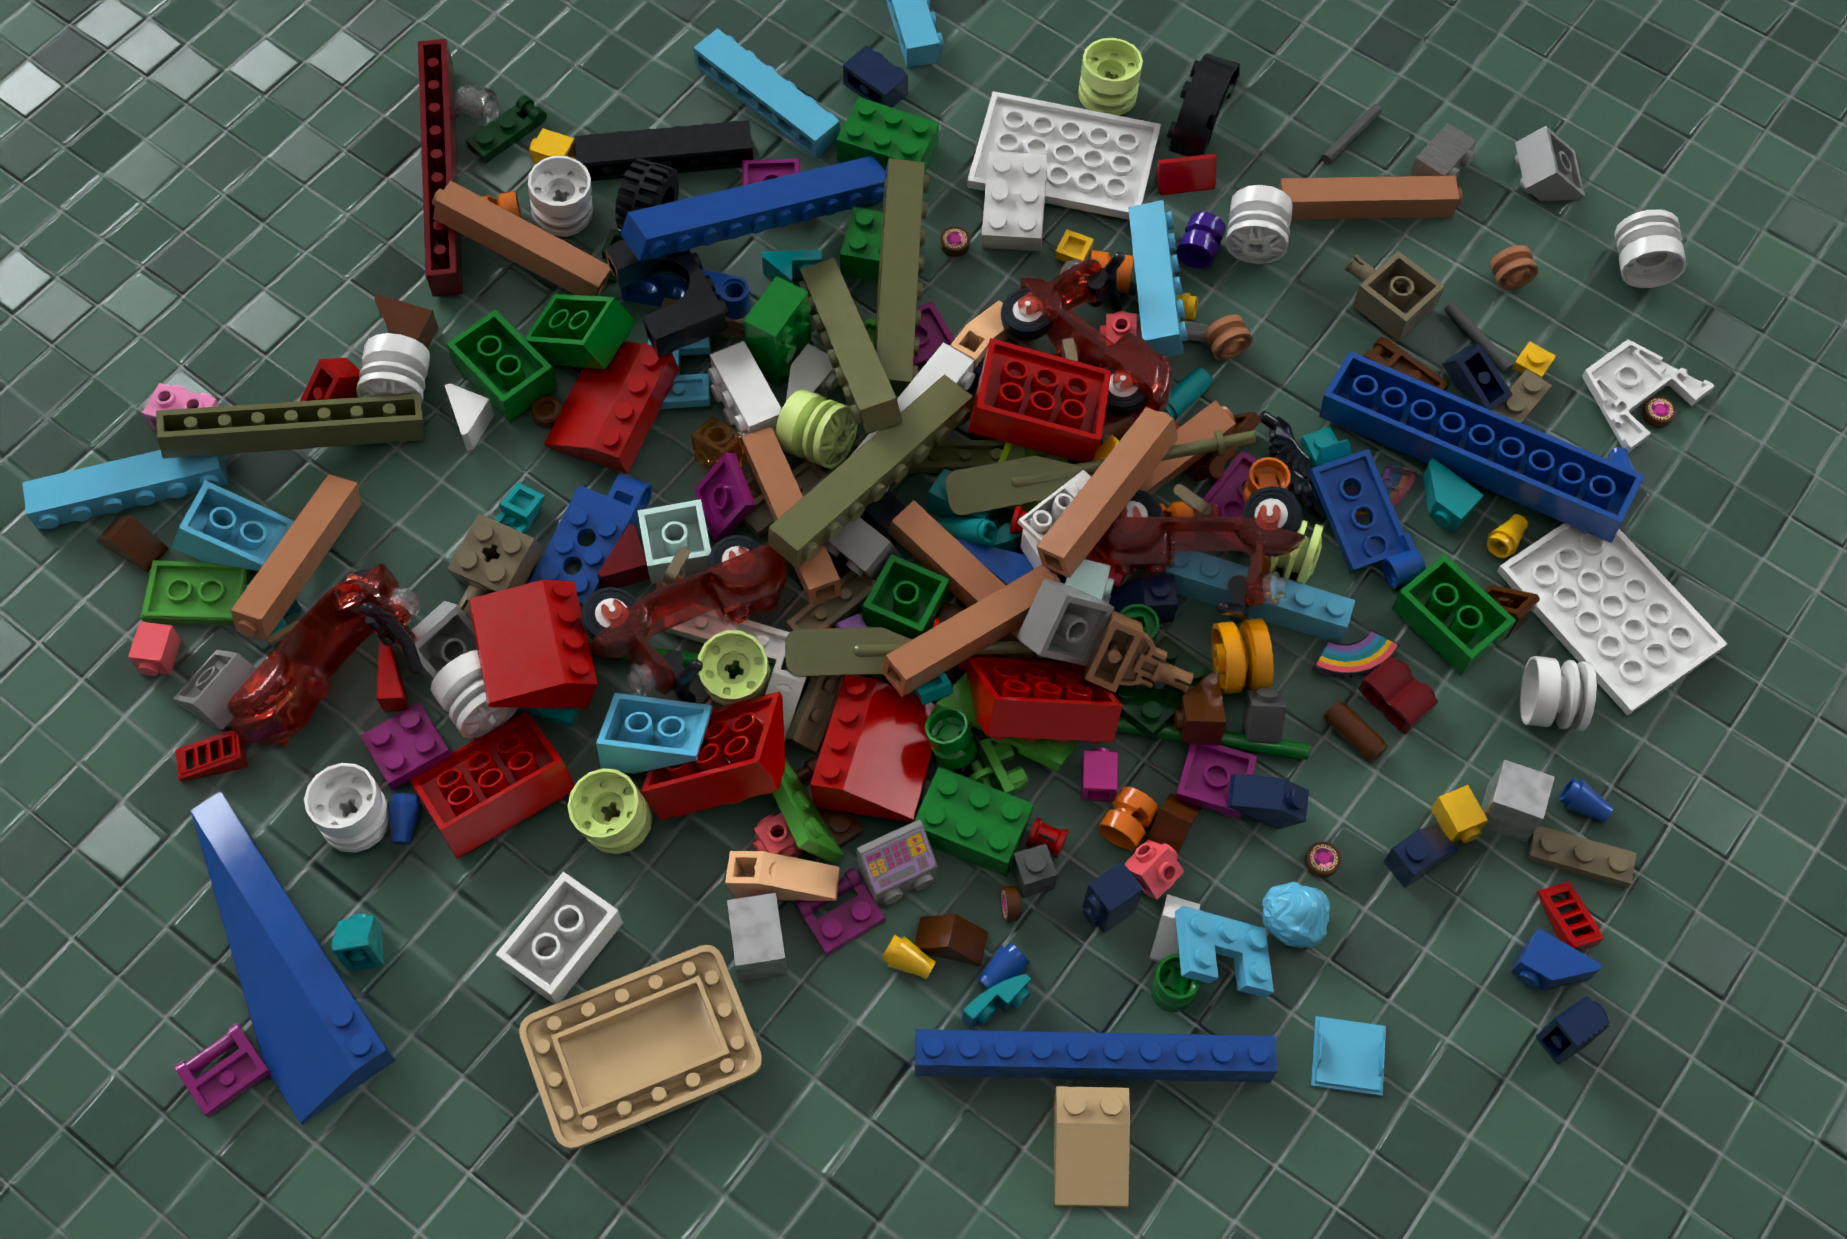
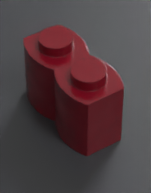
[1358,656,1438,735]

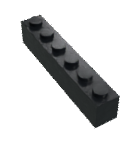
[575,120,753,181]

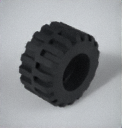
[615,158,679,230]

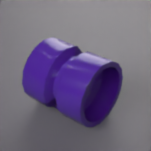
[1176,212,1226,269]

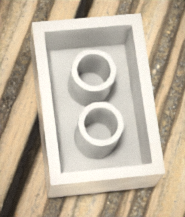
[982,151,1047,251]
[708,341,782,450]
[495,872,623,1004]

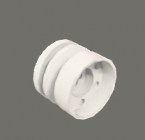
[528,156,593,237]
[1225,185,1293,264]
[1614,209,1687,288]
[356,333,430,404]
[430,650,518,739]
[1520,656,1597,731]
[304,763,390,853]

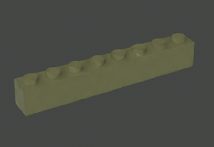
[874,158,929,394]
[798,258,903,435]
[768,374,973,568]
[156,393,424,459]

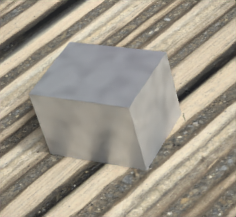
[1481,760,1555,842]
[727,893,788,981]

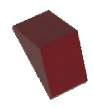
[597,524,650,589]

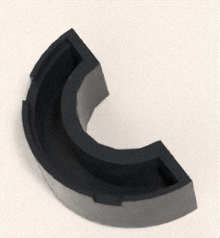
[1167,53,1241,157]

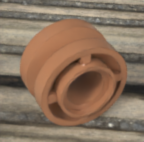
[1490,245,1539,290]
[1204,314,1253,361]

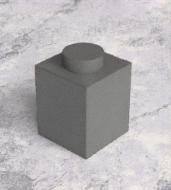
[1242,688,1286,742]
[1011,844,1057,898]

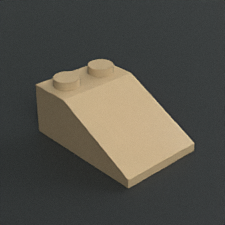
[1053,1086,1130,1207]

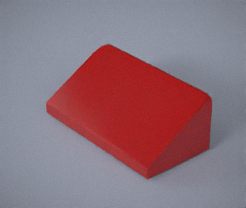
[1155,154,1216,195]

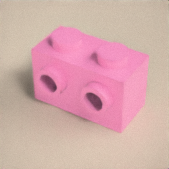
[142,383,220,431]

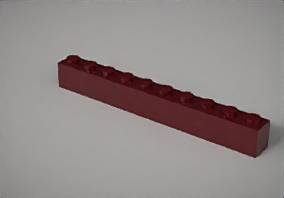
[418,39,463,297]

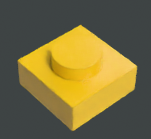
[1055,229,1094,268]
[1512,341,1556,378]

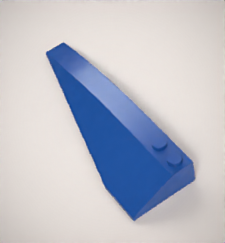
[191,792,396,1124]

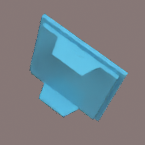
[1311,1016,1386,1096]

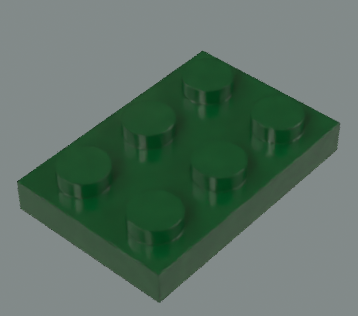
[1111,636,1213,740]

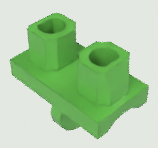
[969,738,1028,796]

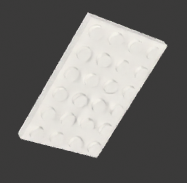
[967,91,1161,220]
[1497,523,1727,716]

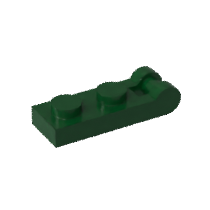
[466,95,547,164]

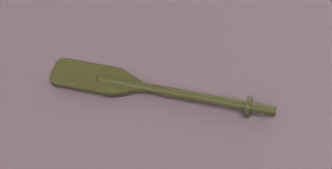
[945,430,1256,515]
[785,627,1035,677]

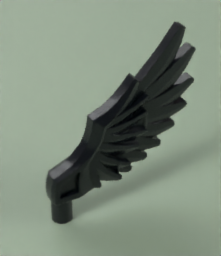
[1259,410,1327,519]

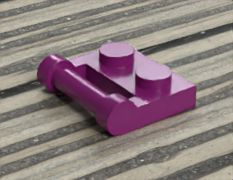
[794,868,885,957]
[174,1022,271,1118]

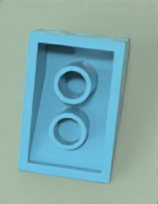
[172,480,294,571]
[596,693,713,774]

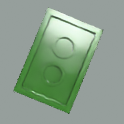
[141,560,252,625]

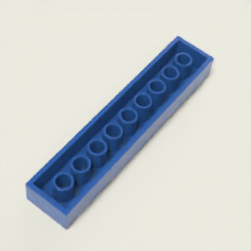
[1319,351,1645,543]

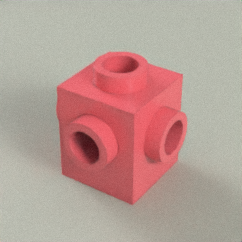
[1100,311,1143,361]
[753,812,803,858]
[1124,840,1184,900]

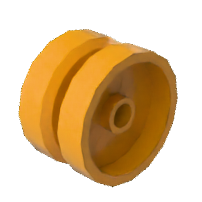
[1211,618,1274,694]

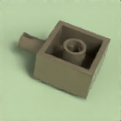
[1345,251,1445,342]
[447,513,543,620]

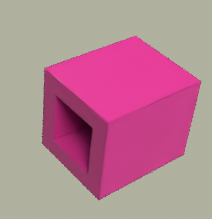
[1081,747,1118,802]

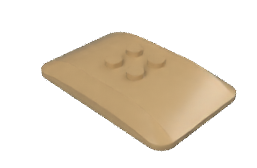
[519,945,762,1150]

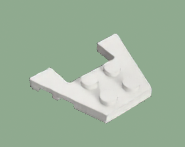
[1582,339,1714,453]

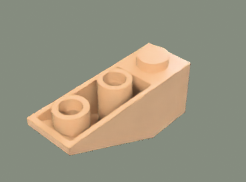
[950,301,1009,373]
[725,851,840,901]

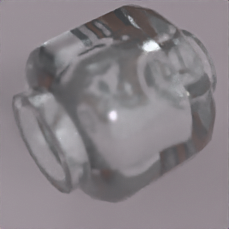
[454,82,500,125]

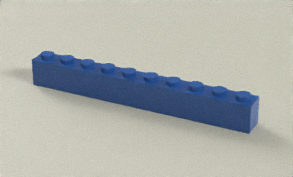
[620,156,885,261]
[915,1029,1277,1082]

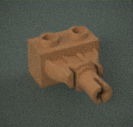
[1084,611,1194,693]

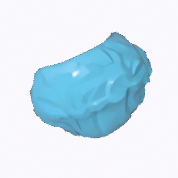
[1262,882,1330,948]

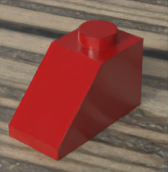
[300,358,360,401]

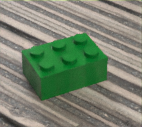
[836,97,939,173]
[743,276,813,388]
[525,294,636,369]
[446,309,558,422]
[1391,554,1516,675]
[915,767,1033,877]

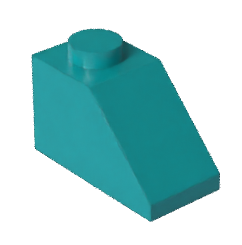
[1422,458,1484,534]
[332,913,384,971]

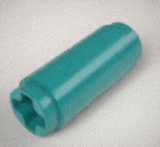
[1156,367,1212,420]
[938,517,998,545]

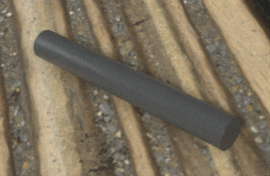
[1321,104,1382,164]
[1444,302,1514,373]

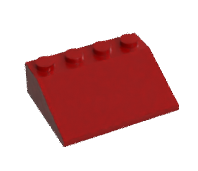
[968,338,1111,463]
[544,342,679,474]
[469,580,598,709]
[965,656,1122,744]
[810,675,935,823]
[641,691,785,820]
[410,711,575,859]

